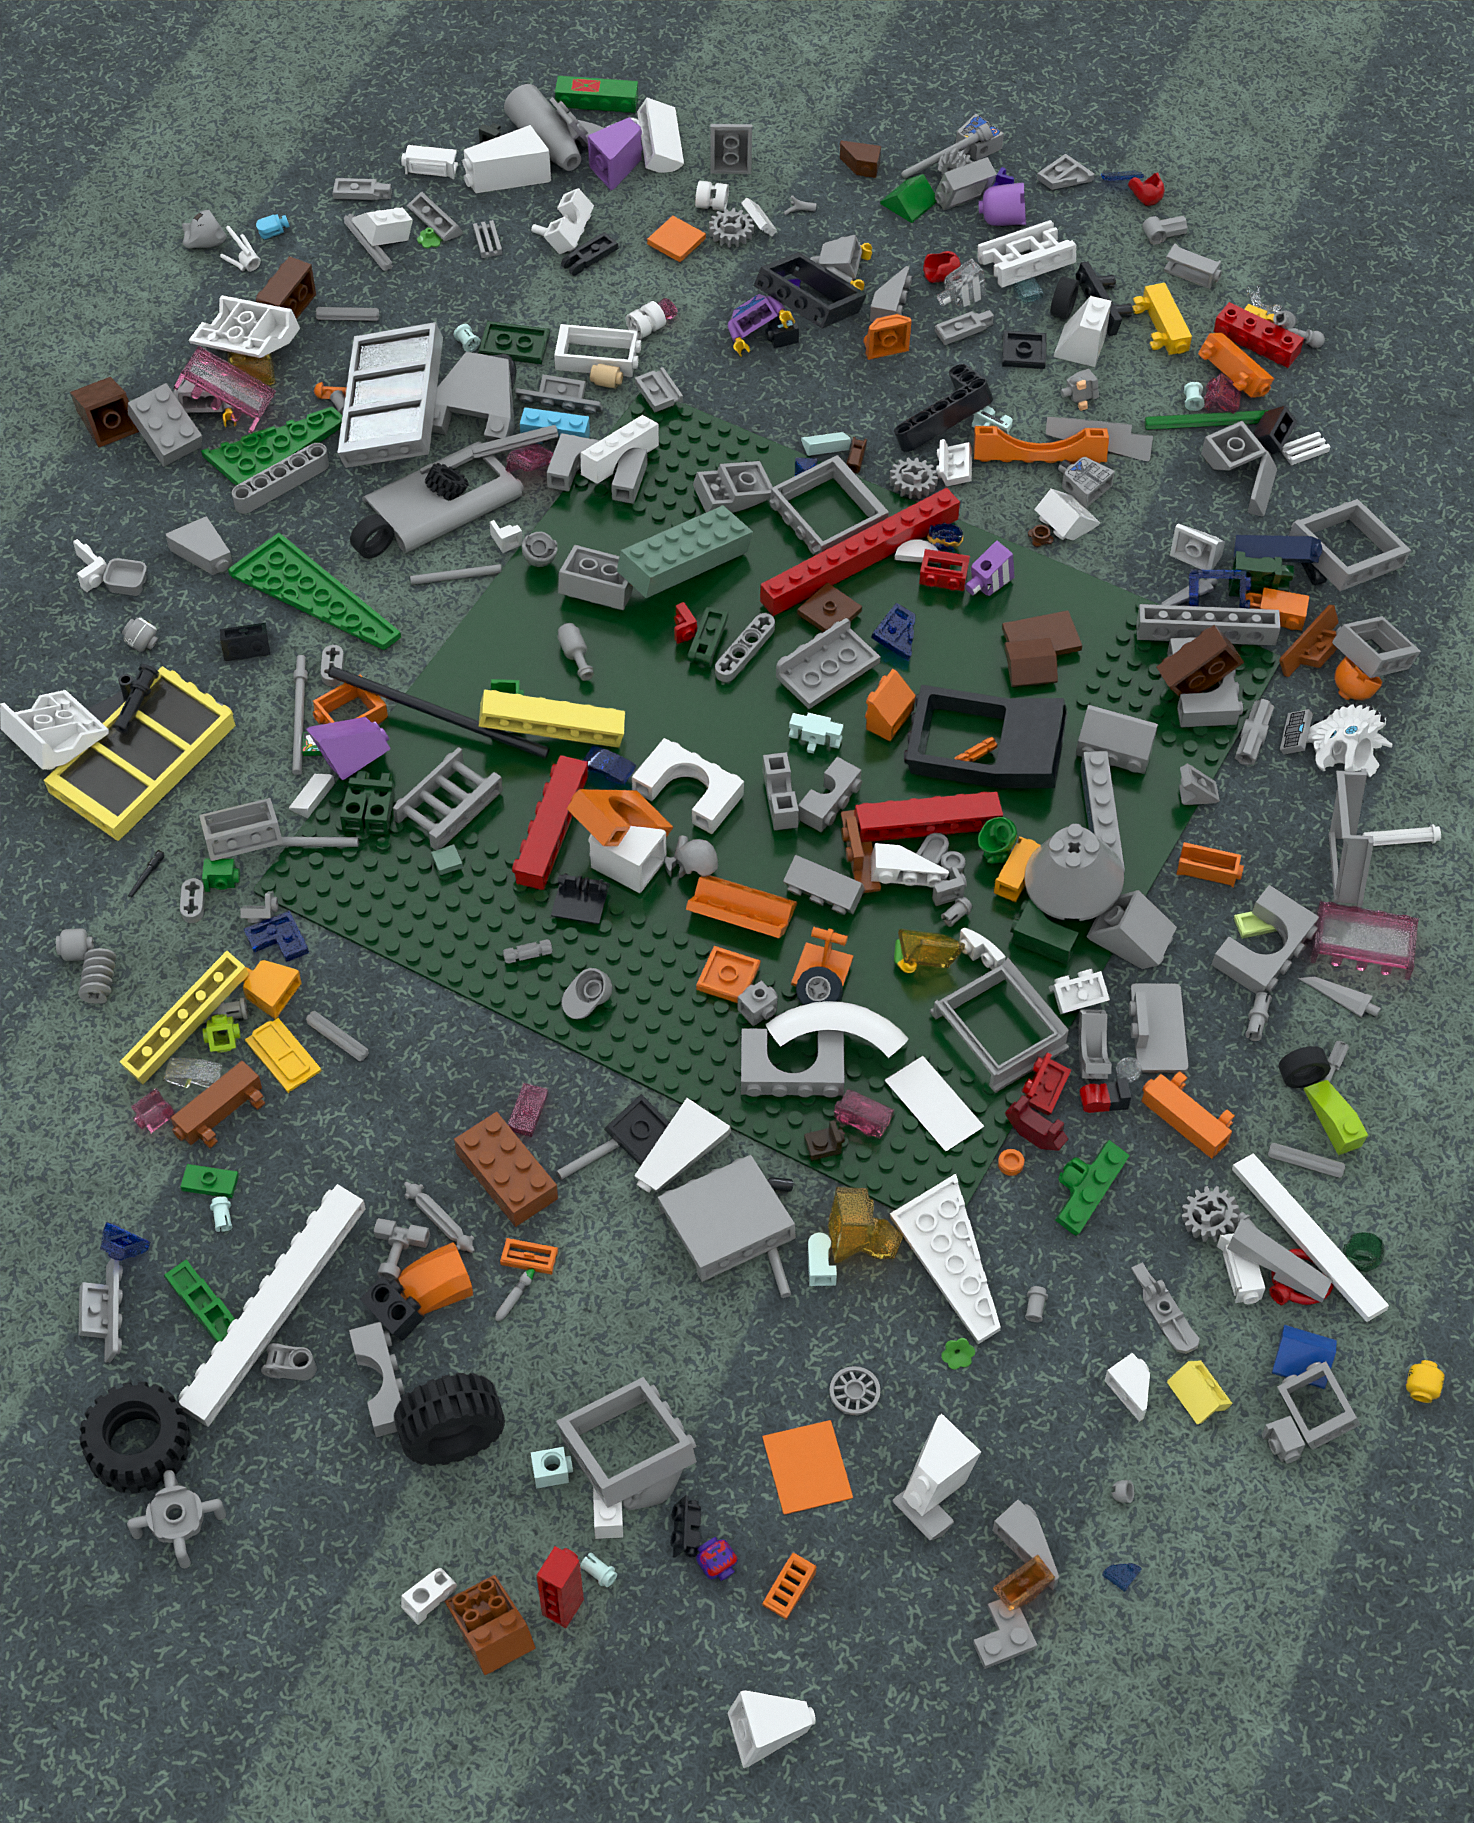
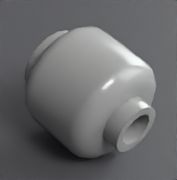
[56,928,94,961]

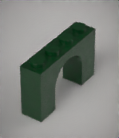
[1010,899,1079,965]

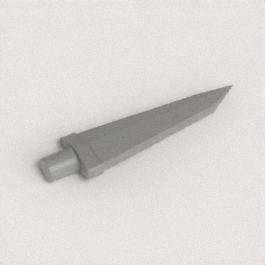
[1161,576,1218,606]
[1298,977,1381,1018]

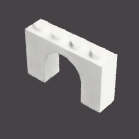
[632,738,744,834]

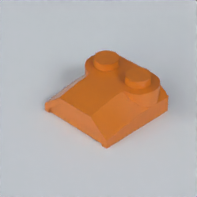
[863,314,911,360]

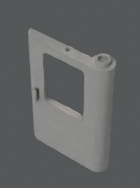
[362,441,524,553]

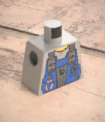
[956,114,1004,161]

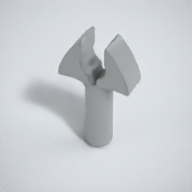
[665,835,688,878]

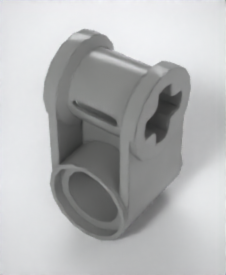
[261,1343,317,1380]

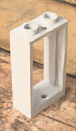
[554,324,641,377]

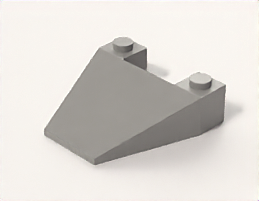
[432,351,515,442]

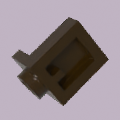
[804,1120,845,1161]

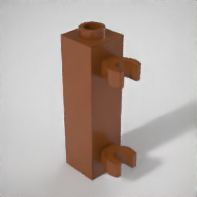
[171,1061,265,1148]

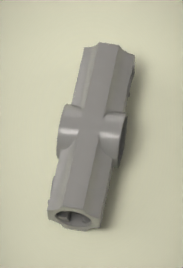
[1235,699,1274,766]

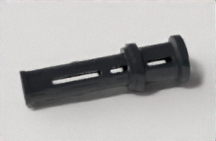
[113,664,159,734]

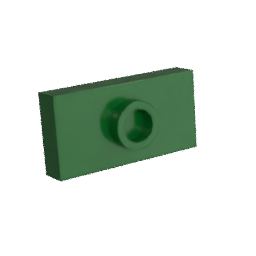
[180,1164,239,1199]

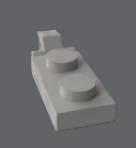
[333,178,392,200]
[935,310,994,345]

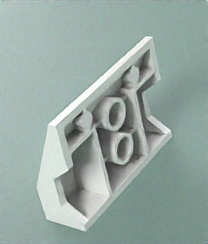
[189,295,300,358]
[0,690,109,770]

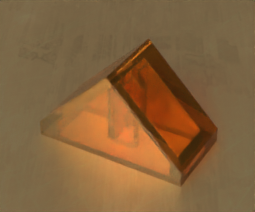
[993,1554,1055,1612]

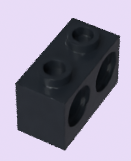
[360,1276,425,1341]

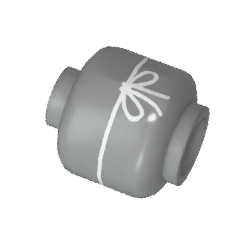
[122,618,158,652]

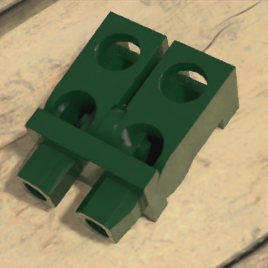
[1228,551,1294,597]
[340,771,395,835]

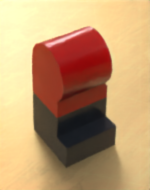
[1079,1077,1131,1113]

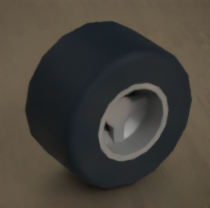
[796,966,843,1005]

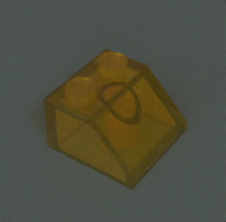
[827,1187,878,1263]

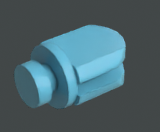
[256,214,290,239]

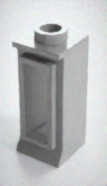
[1164,244,1222,289]

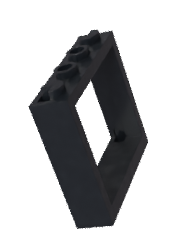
[754,252,867,329]

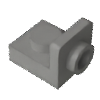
[932,866,967,906]

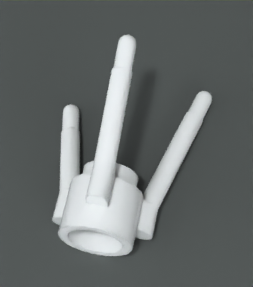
[220,226,261,272]

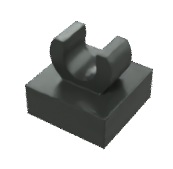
[479,123,501,144]

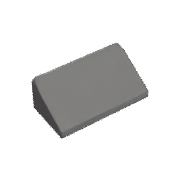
[892,1490,954,1540]

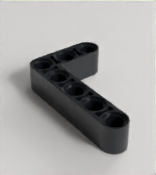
[894,364,994,452]

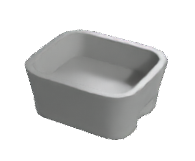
[103,558,147,596]

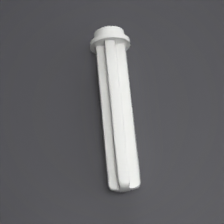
[1362,824,1441,846]

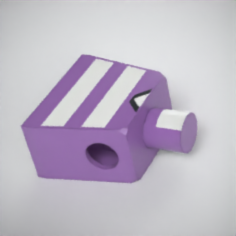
[965,541,1015,596]

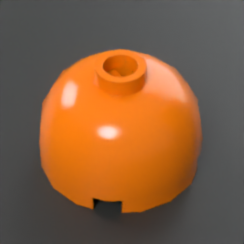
[1334,656,1382,701]

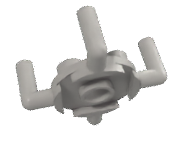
[127,1470,226,1568]

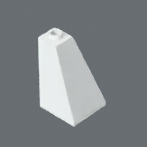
[635,1098,731,1193]

